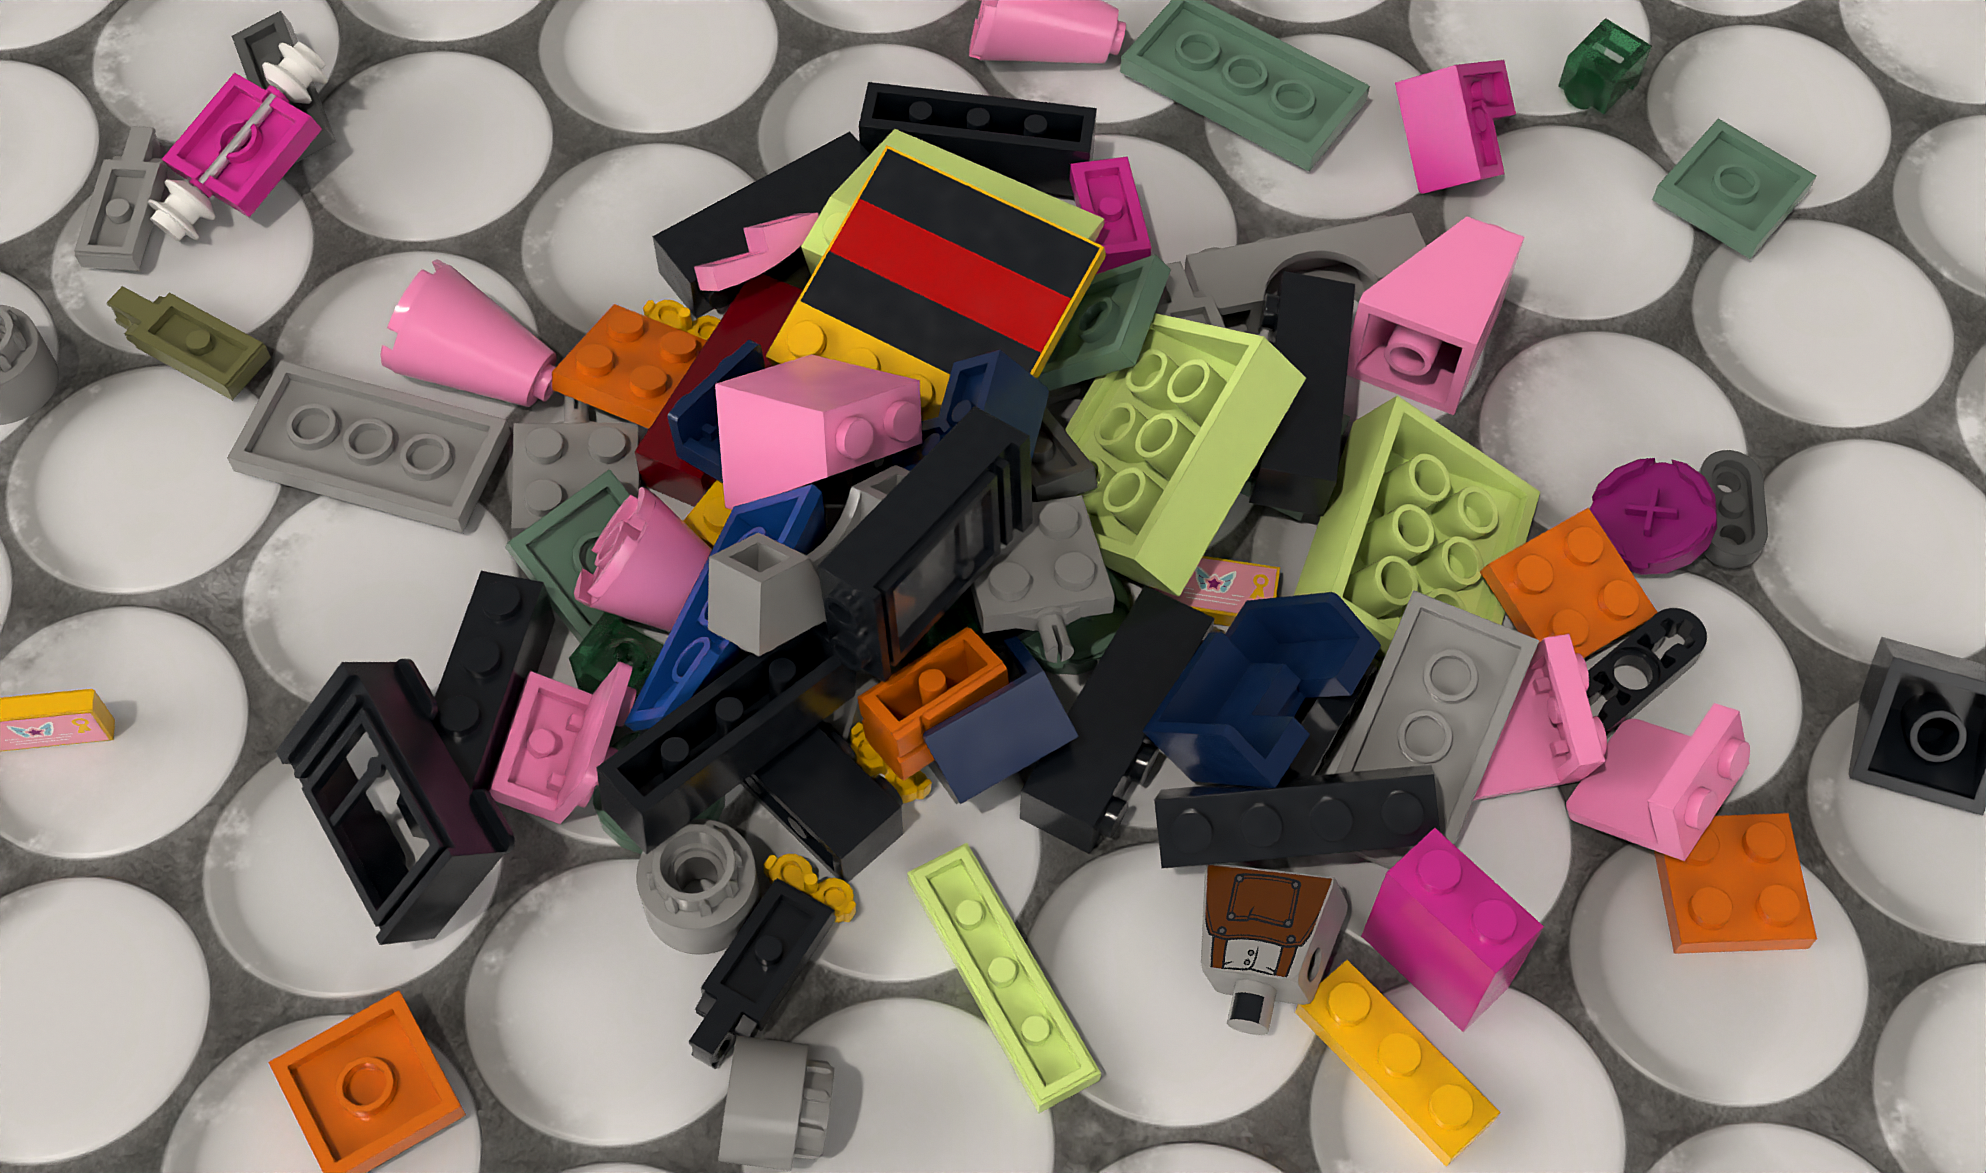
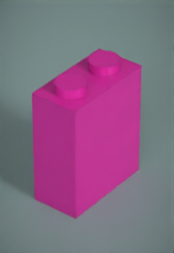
[1361,828,1544,1032]

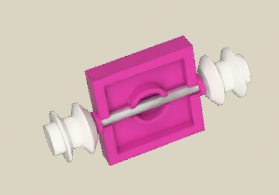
[148,42,328,241]

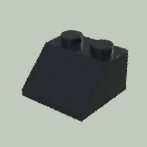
[1848,637,1986,816]

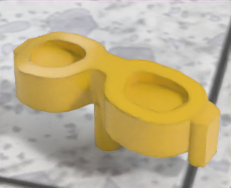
[643,300,720,340]
[851,722,932,803]
[763,853,856,923]

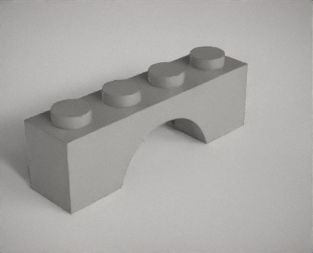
[1184,212,1426,335]
[708,465,910,656]

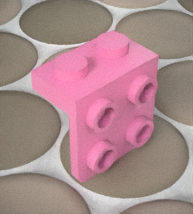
[1473,634,1607,801]
[487,661,636,824]
[1566,703,1750,861]

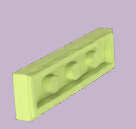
[907,843,1101,1113]

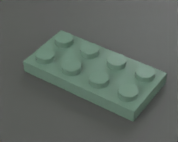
[1120,0,1370,172]

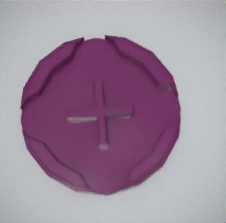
[1590,458,1718,575]

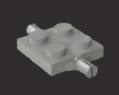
[511,395,639,538]
[970,495,1115,663]

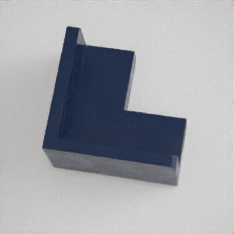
[881,350,1049,472]
[1225,592,1381,717]
[923,630,1079,804]
[1142,631,1310,788]

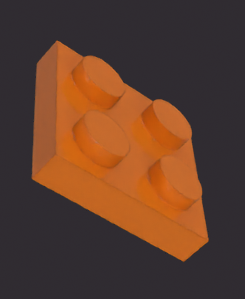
[552,304,707,429]
[1480,507,1658,659]
[1654,813,1817,954]
[268,990,466,1173]

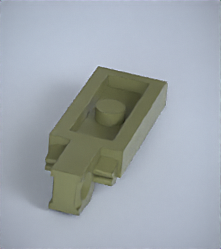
[106,286,271,401]

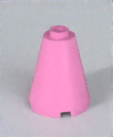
[969,0,1126,64]
[380,259,557,407]
[574,487,712,632]

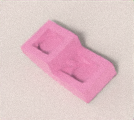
[694,212,819,291]

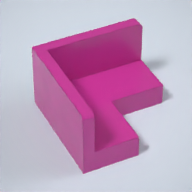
[1395,60,1516,194]
[1070,156,1151,274]

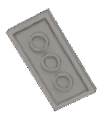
[227,360,511,533]
[1336,590,1539,869]

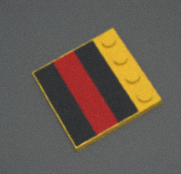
[766,145,1106,421]

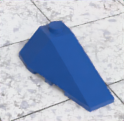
[624,484,827,731]

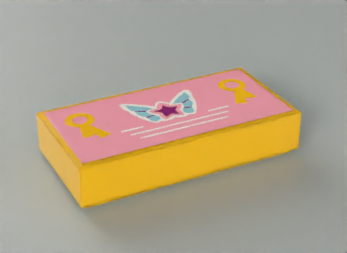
[1149,556,1280,626]
[0,689,115,751]

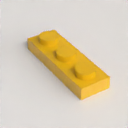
[1295,960,1500,1167]

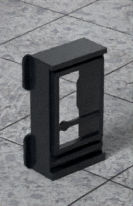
[276,659,515,945]

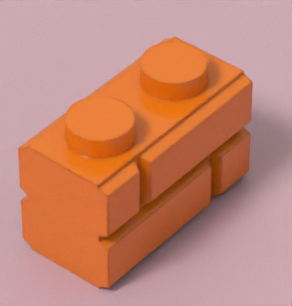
[857,627,1009,781]

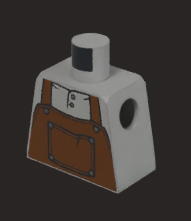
[1201,864,1348,1035]

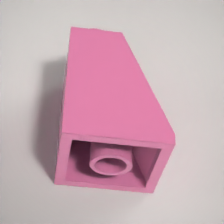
[1347,216,1524,415]
[715,354,923,510]

